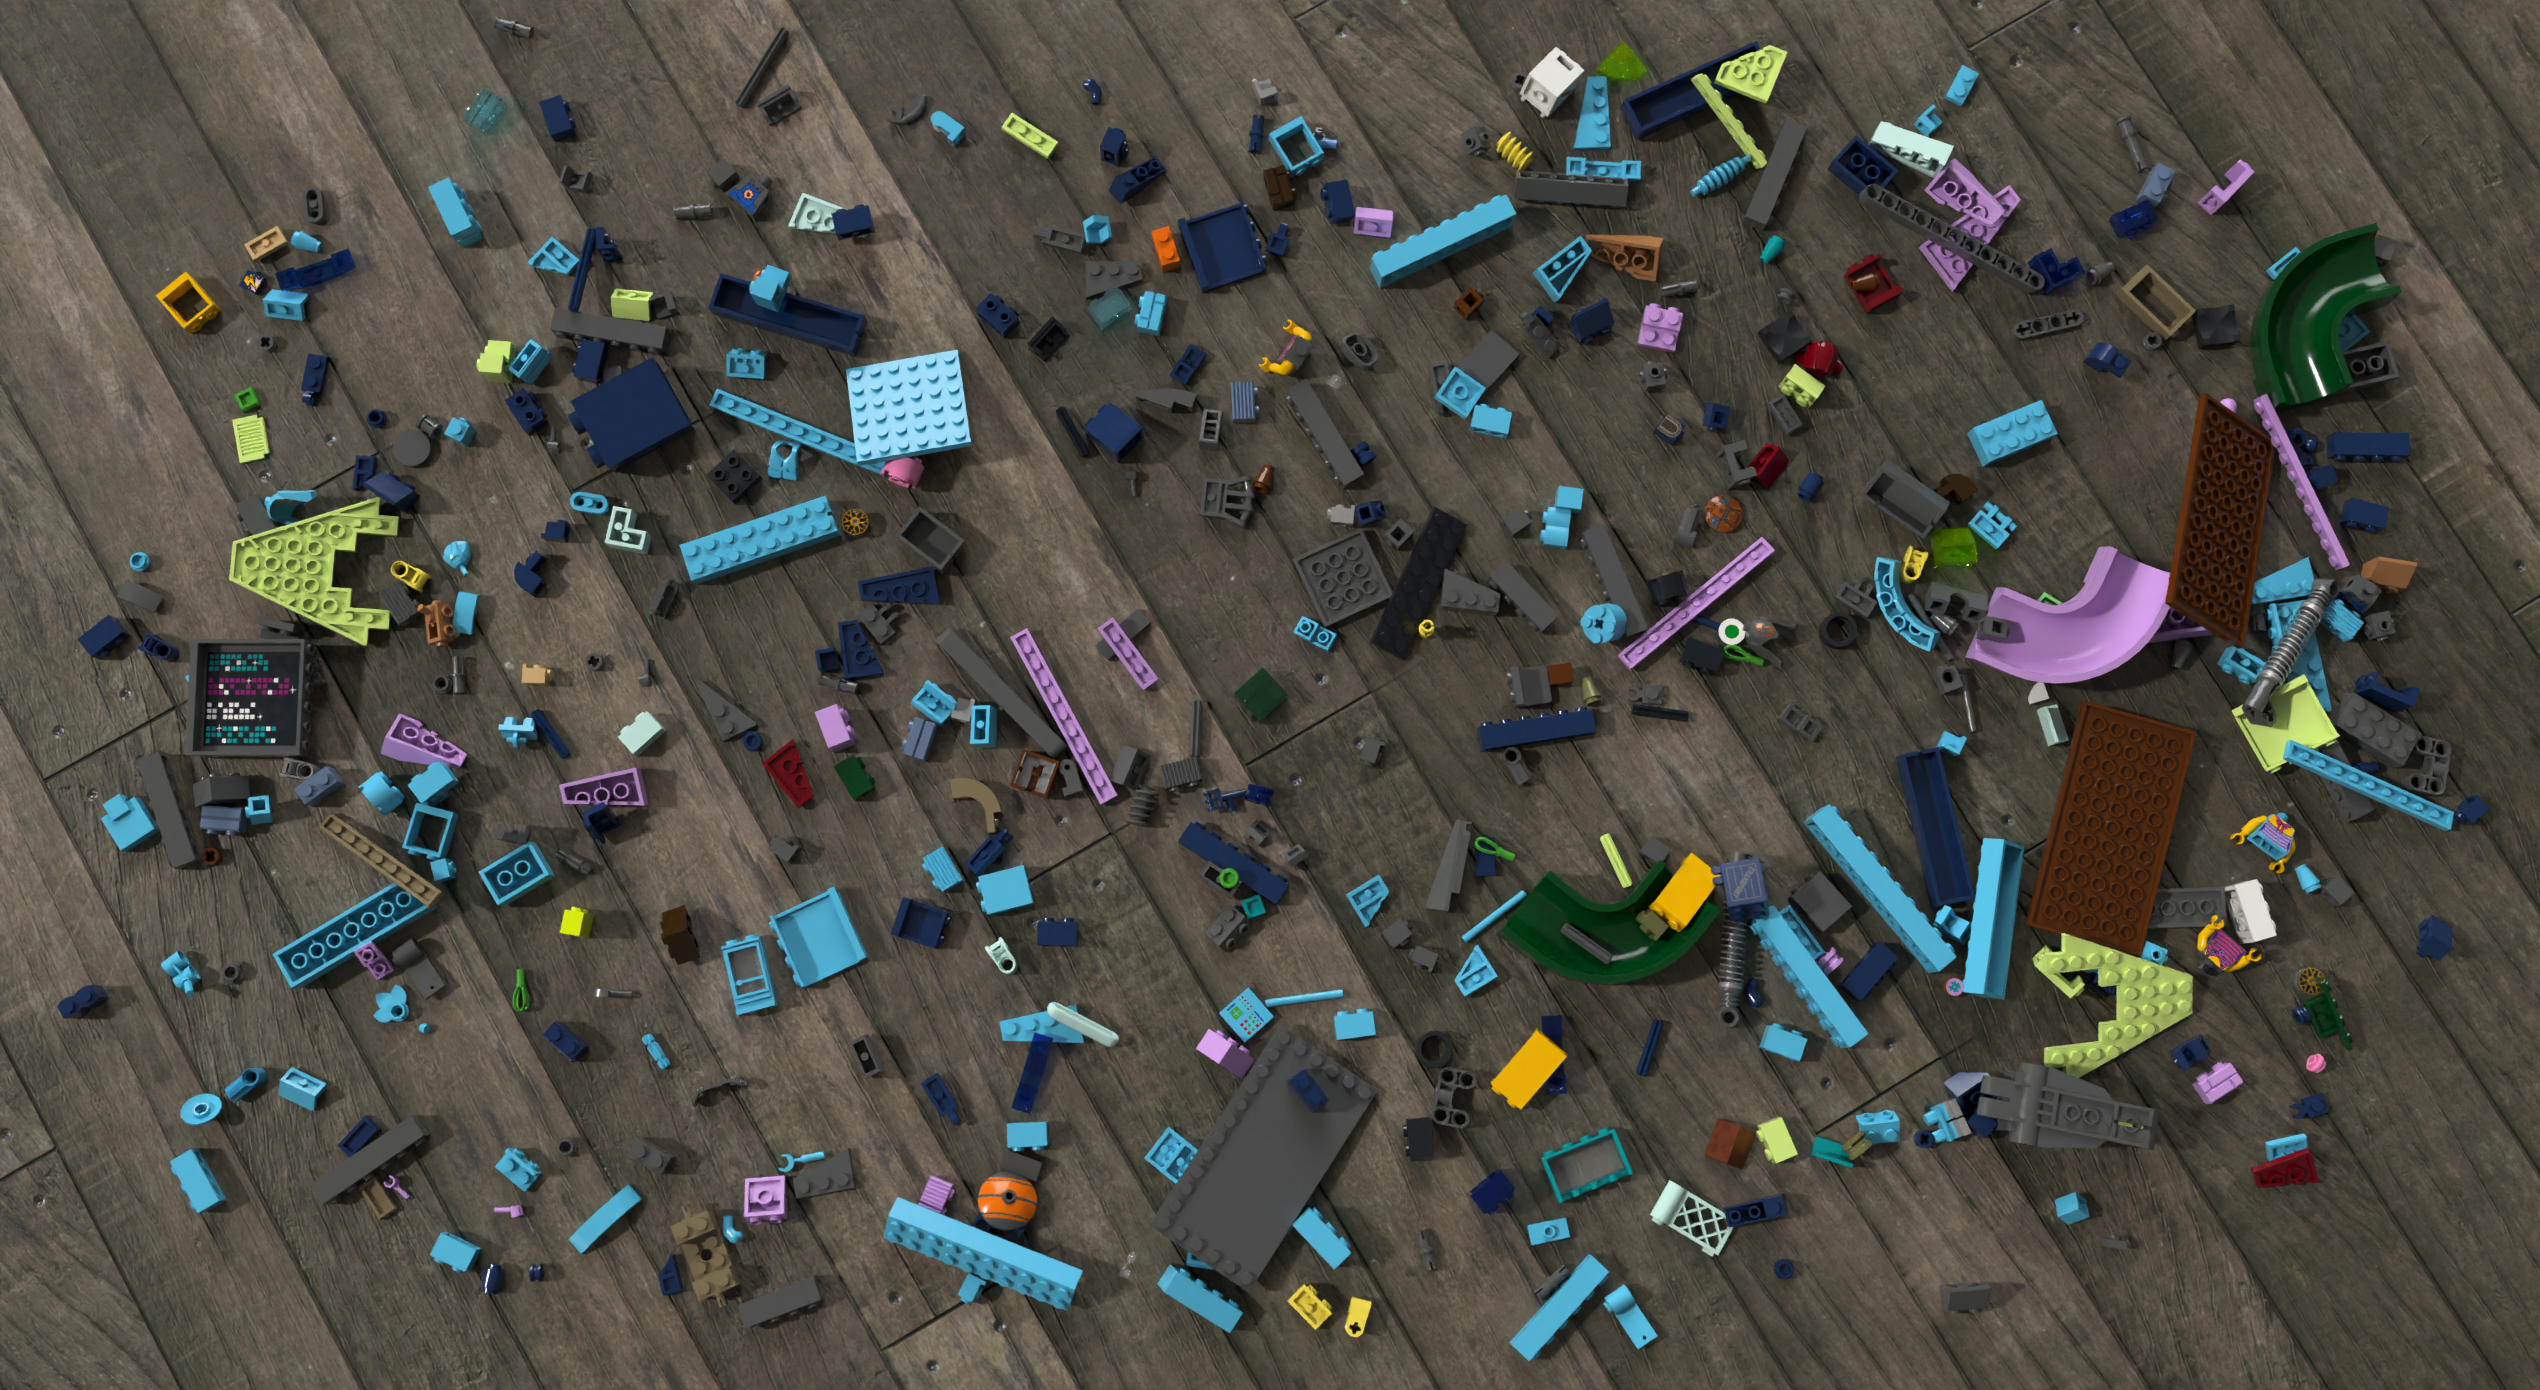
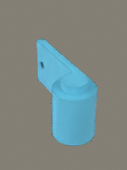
[1603,1285,1657,1349]

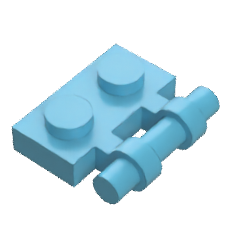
[1967,501,2017,550]

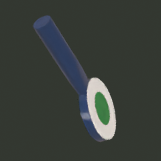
[1691,615,1745,645]

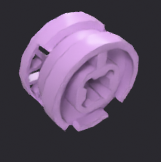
[1816,947,1844,976]

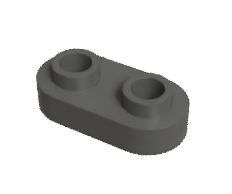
[303,186,326,225]

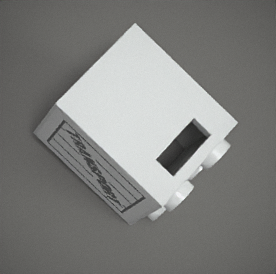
[1519,47,1584,118]

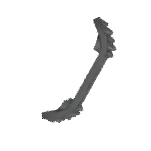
[692,1076,749,1107]

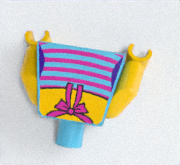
[2230,812,2296,874]

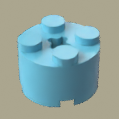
[1580,603,1627,643]
[358,771,405,817]

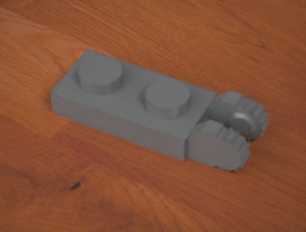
[1428,361,1455,416]

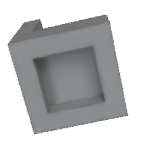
[1252,79,1278,106]
[951,698,977,724]

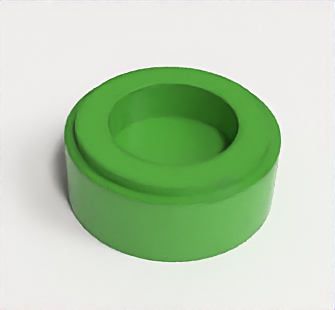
[1219,868,1239,888]

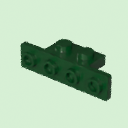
[2303,976,2353,1051]

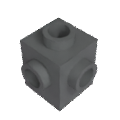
[1460,126,1492,157]
[1639,361,1667,392]
[2362,611,2396,642]

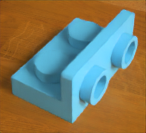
[726,348,768,379]
[495,1148,542,1192]

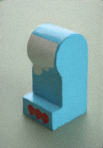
[931,111,966,147]

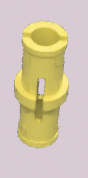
[1419,619,1434,638]

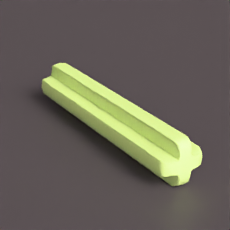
[1600,833,1633,888]

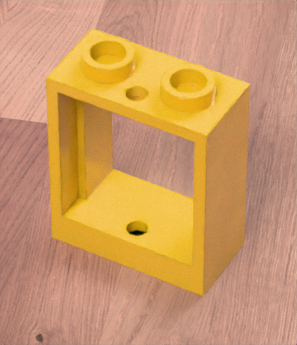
[156,272,221,334]

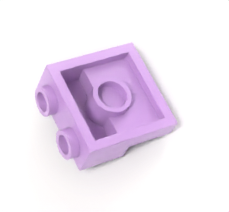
[1637,303,1683,353]
[744,1176,787,1225]

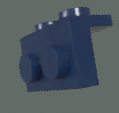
[582,802,621,844]

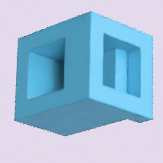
[958,1272,988,1305]

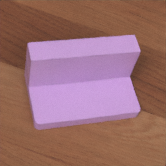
[1354,207,1393,238]

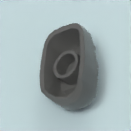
[1340,333,1379,371]

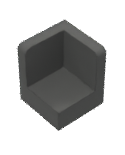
[649,291,680,320]

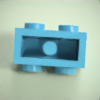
[2217,646,2268,684]

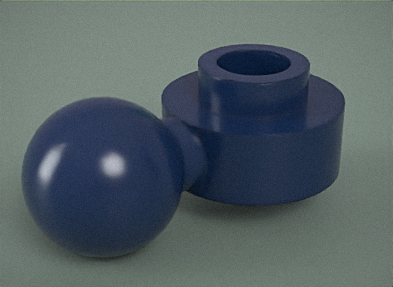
[2287,428,2318,453]

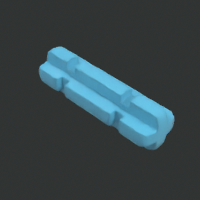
[642,1033,671,1069]

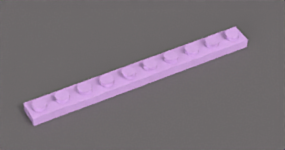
[2254,394,2350,570]
[1618,537,1775,671]
[1010,628,1118,805]

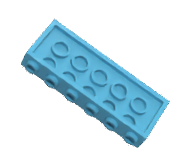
[2264,600,2332,712]

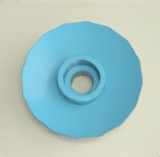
[180,1093,222,1125]

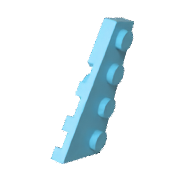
[1573,76,1611,151]
[999,1005,1084,1043]

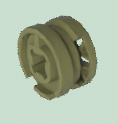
[1841,1131,1872,1160]

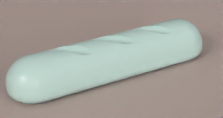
[1047,1002,1119,1047]

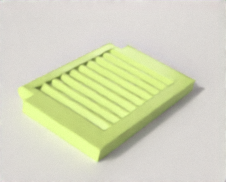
[232,414,270,464]

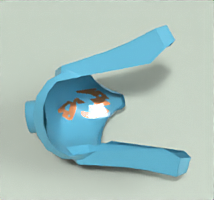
[265,490,317,525]

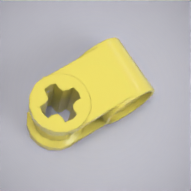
[1900,545,1928,584]
[391,561,432,593]
[1345,1296,1371,1337]

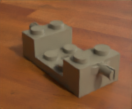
[670,1203,741,1308]

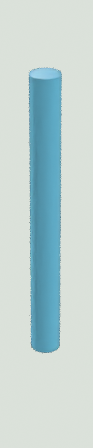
[1462,890,1527,943]
[1265,989,1343,1007]

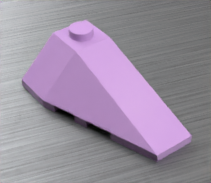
[381,714,467,769]

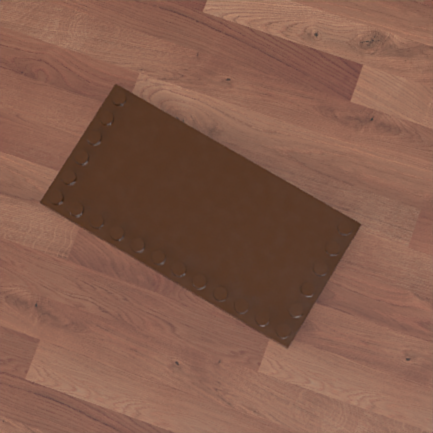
[2165,393,2275,649]
[2025,701,2196,957]

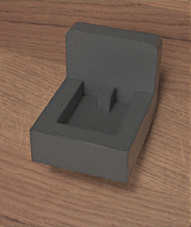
[559,166,593,192]

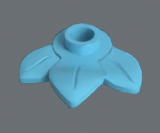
[374,985,410,1023]

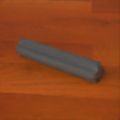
[1189,700,1202,757]
[1561,923,1613,964]

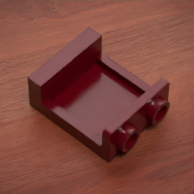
[1844,254,1903,314]

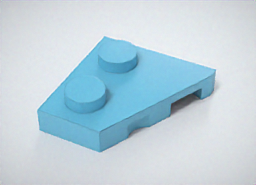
[527,237,579,276]
[1346,875,1389,927]
[1454,945,1498,998]

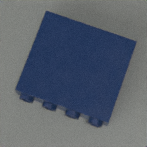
[1178,199,1268,294]

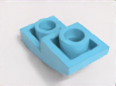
[452,591,479,634]
[1293,616,1338,652]

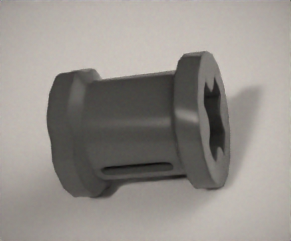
[416,414,442,438]

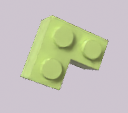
[477,340,516,383]

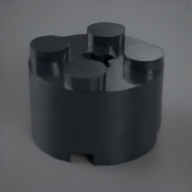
[1646,570,1689,606]

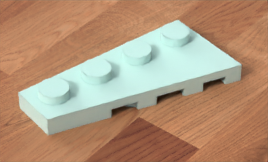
[788,193,867,238]

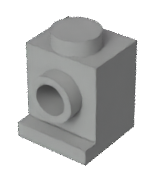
[1327,505,1355,528]

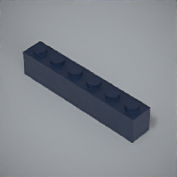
[1477,707,1596,752]
[1178,821,1289,905]

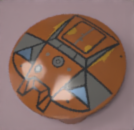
[1704,495,1742,533]

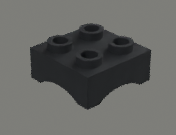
[2192,304,2241,349]
[1758,310,1812,364]
[706,450,762,505]

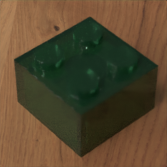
[1234,667,1289,724]

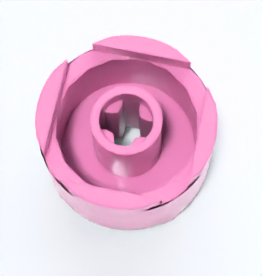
[880,456,924,489]

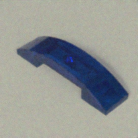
[275,249,356,291]
[1541,1015,1567,1095]
[1011,1032,1054,1114]

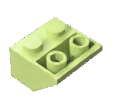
[1778,364,1825,408]

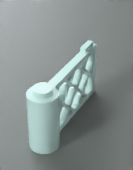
[1650,1180,1734,1257]

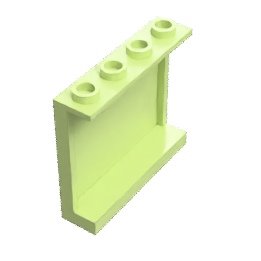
[2231,674,2340,773]

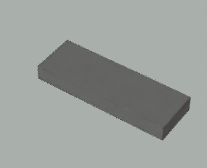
[1095,609,1151,661]

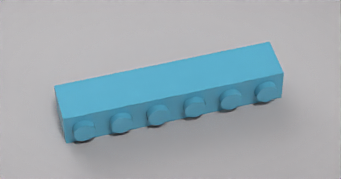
[1509,1254,1609,1361]

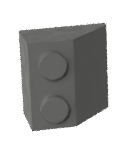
[1939,1282,1990,1314]

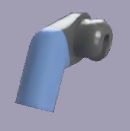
[1313,128,1337,149]

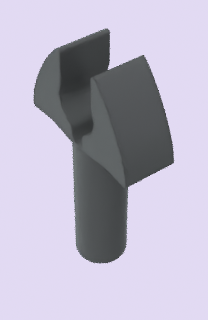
[594,989,633,999]

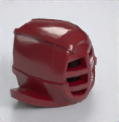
[1795,341,1843,379]

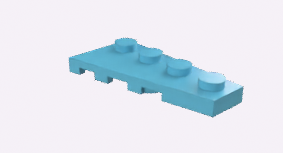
[2251,557,2314,605]

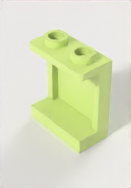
[2032,945,2085,998]

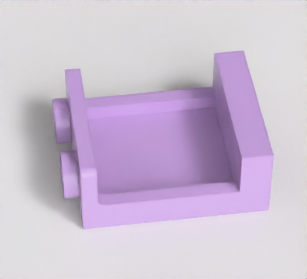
[2197,160,2254,215]

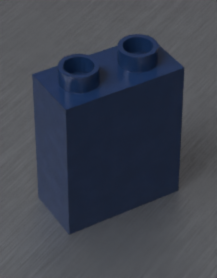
[568,357,695,472]

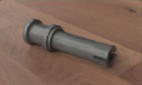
[2115,115,2149,172]

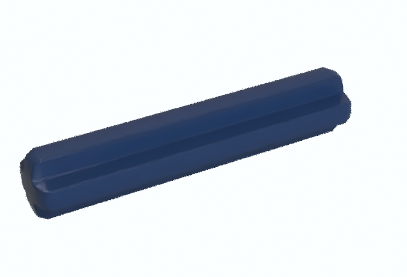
[531,709,570,759]
[1636,1020,1664,1077]

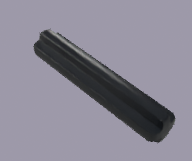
[1056,406,1090,458]
[1631,704,1688,722]

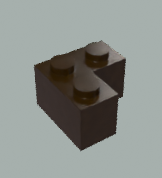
[660,905,700,965]

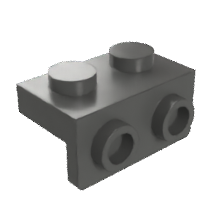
[1205,904,1252,953]

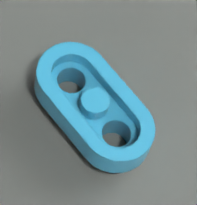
[570,492,609,515]

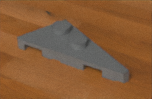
[695,680,758,742]

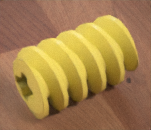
[1495,132,1535,171]

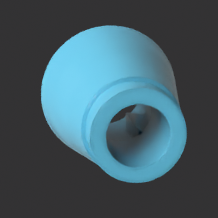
[291,231,322,253]
[2294,864,2321,894]

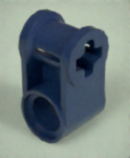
[137,632,179,662]

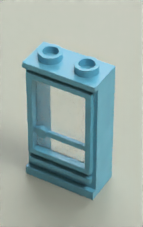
[721,934,779,1016]

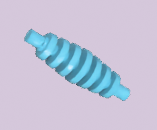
[1690,155,1751,197]

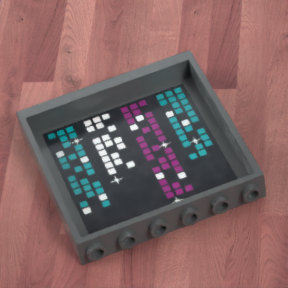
[185,639,315,757]

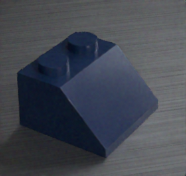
[1568,298,1614,344]
[362,471,419,514]

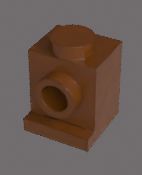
[1453,287,1484,320]

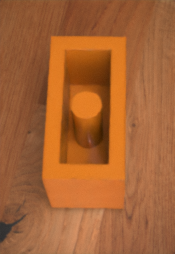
[1151,226,1180,273]

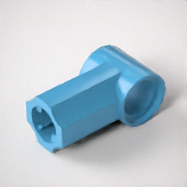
[225,1067,267,1102]

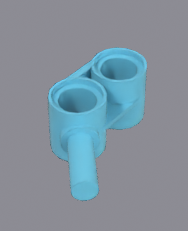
[161,951,201,997]

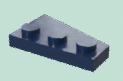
[838,620,884,680]

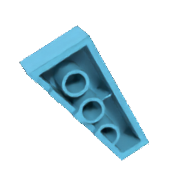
[1158,1264,1243,1333]

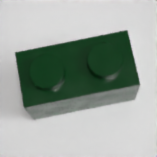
[834,755,876,801]

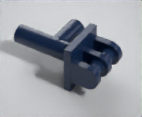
[1203,788,1246,812]

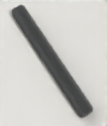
[734,27,789,108]

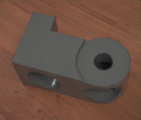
[1059,759,1084,798]

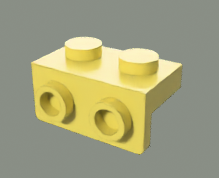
[1287,1284,1333,1330]

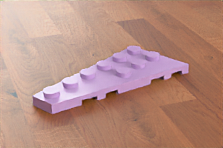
[1919,185,2021,292]

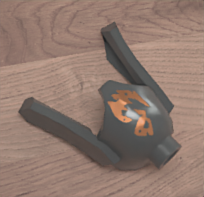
[1742,617,1798,668]

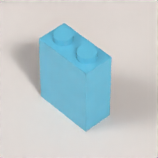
[976,865,1034,916]

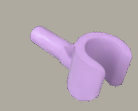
[384,1176,410,1199]
[494,1205,523,1218]

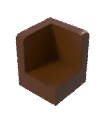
[1547,663,1574,687]

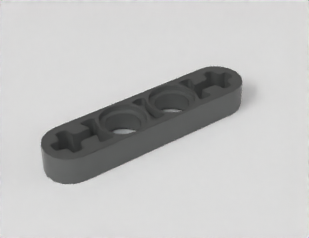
[2011,309,2084,341]

